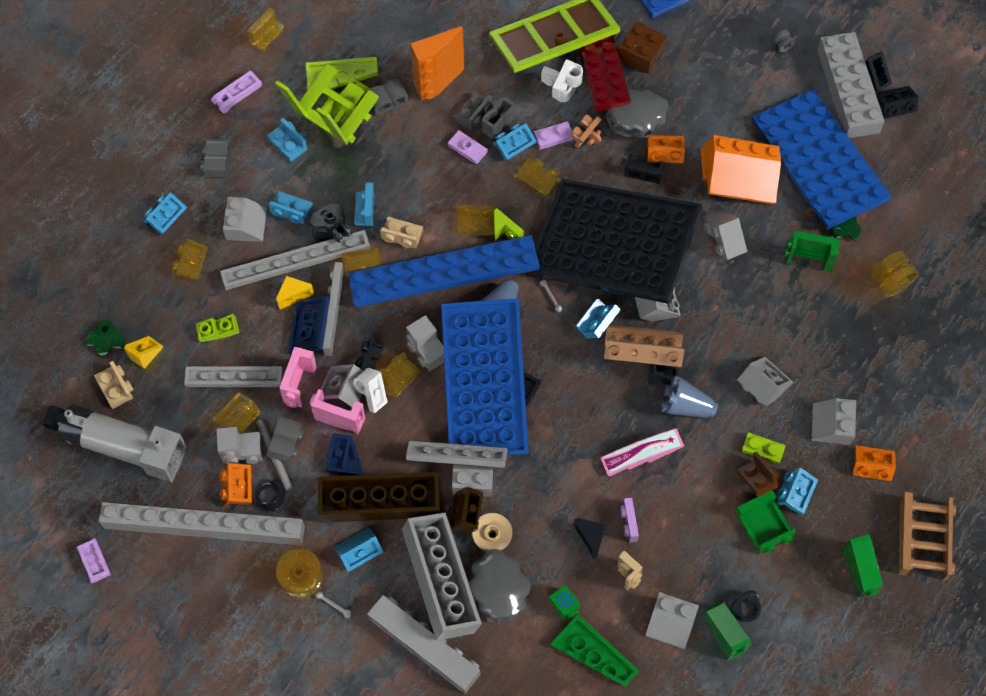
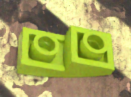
[195,314,240,342]

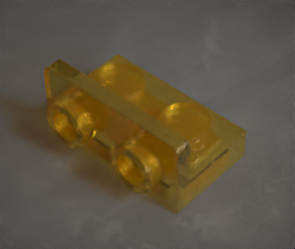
[247,7,285,51]
[516,158,561,197]
[457,205,494,235]
[171,239,208,282]
[379,352,421,399]
[213,392,261,434]

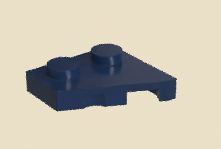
[325,433,364,476]

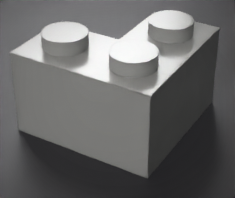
[703,209,747,260]
[406,315,444,372]
[217,427,263,465]

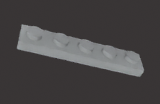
[323,262,344,356]
[184,366,283,387]
[406,441,507,468]

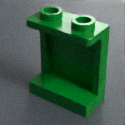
[784,231,840,272]
[735,490,796,554]

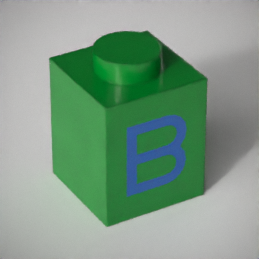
[549,585,581,621]

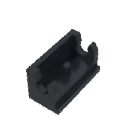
[624,154,665,184]

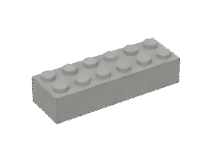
[817,32,885,138]
[402,513,482,641]

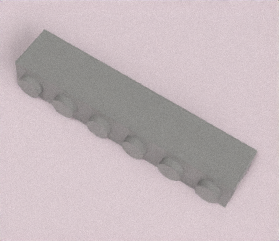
[367,595,480,694]

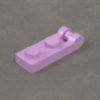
[211,70,262,113]

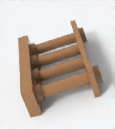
[604,325,684,367]
[898,492,956,580]

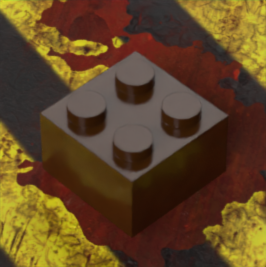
[618,21,667,74]

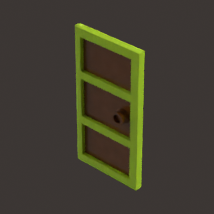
[489,0,620,73]

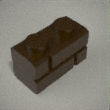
[450,487,483,535]

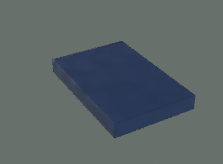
[288,296,330,355]

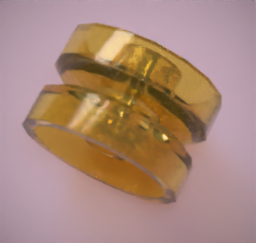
[869,251,920,297]
[276,548,324,599]

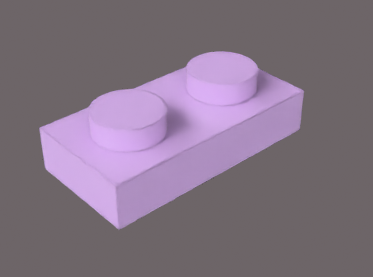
[534,121,574,150]
[620,498,639,543]

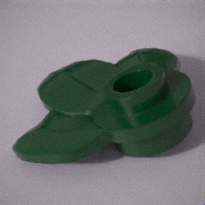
[832,216,861,241]
[86,320,124,358]

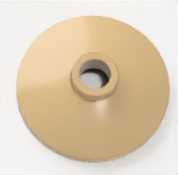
[472,513,512,551]

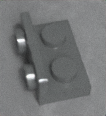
[454,91,493,130]

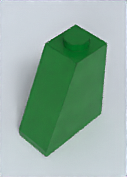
[842,534,883,597]
[704,603,751,661]

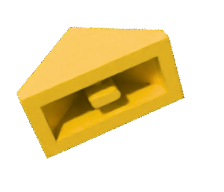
[276,276,314,310]
[124,336,163,369]

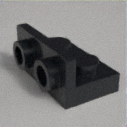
[876,86,918,119]

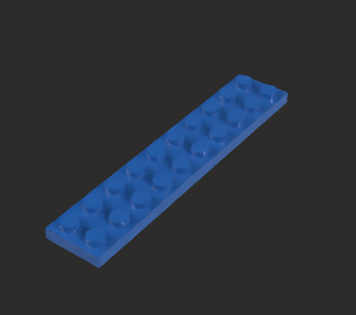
[348,235,540,308]

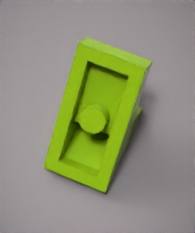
[494,208,524,242]

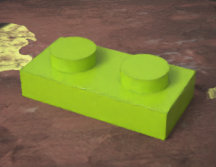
[741,432,786,465]

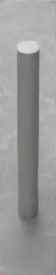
[256,419,293,491]

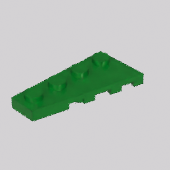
[550,614,639,687]

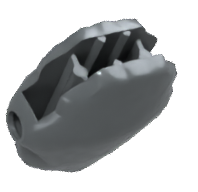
[605,88,669,138]
[468,549,531,623]

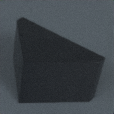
[865,51,892,92]
[648,364,678,385]
[573,518,605,559]

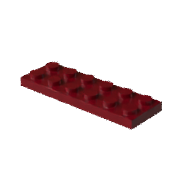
[580,35,631,111]

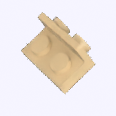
[380,217,423,248]
[94,361,133,409]
[617,551,643,591]

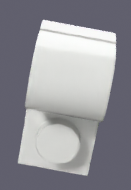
[552,59,583,100]
[541,66,576,102]
[353,368,387,413]

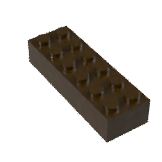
[318,472,440,523]

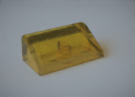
[342,248,382,276]

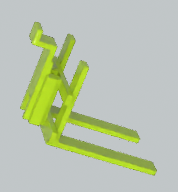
[275,64,379,145]

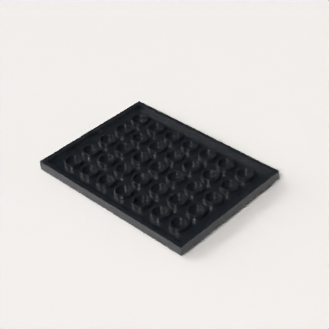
[526,179,703,304]

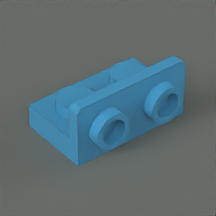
[267,118,307,162]
[492,123,537,161]
[354,183,375,226]
[269,191,313,224]
[143,192,187,235]
[575,299,620,339]
[775,468,818,515]

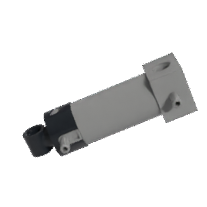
[41,404,187,483]

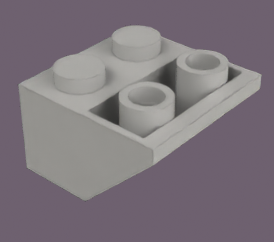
[635,287,681,321]

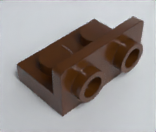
[737,451,779,497]

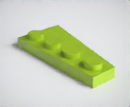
[306,57,378,90]

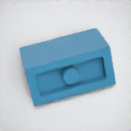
[334,528,383,572]

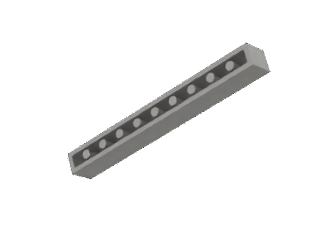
[99,502,305,546]

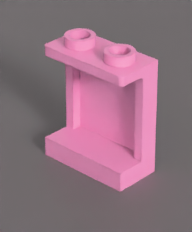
[279,347,317,408]
[310,389,365,435]

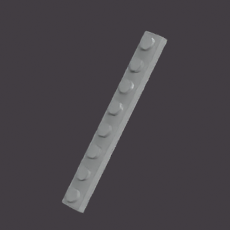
[220,230,370,290]

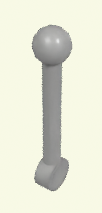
[540,279,562,312]
[315,591,352,618]

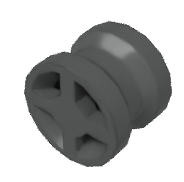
[773,30,795,52]

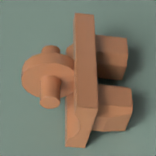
[570,114,602,149]

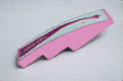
[601,428,684,476]

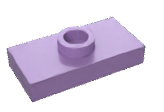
[448,131,488,165]
[76,538,111,584]

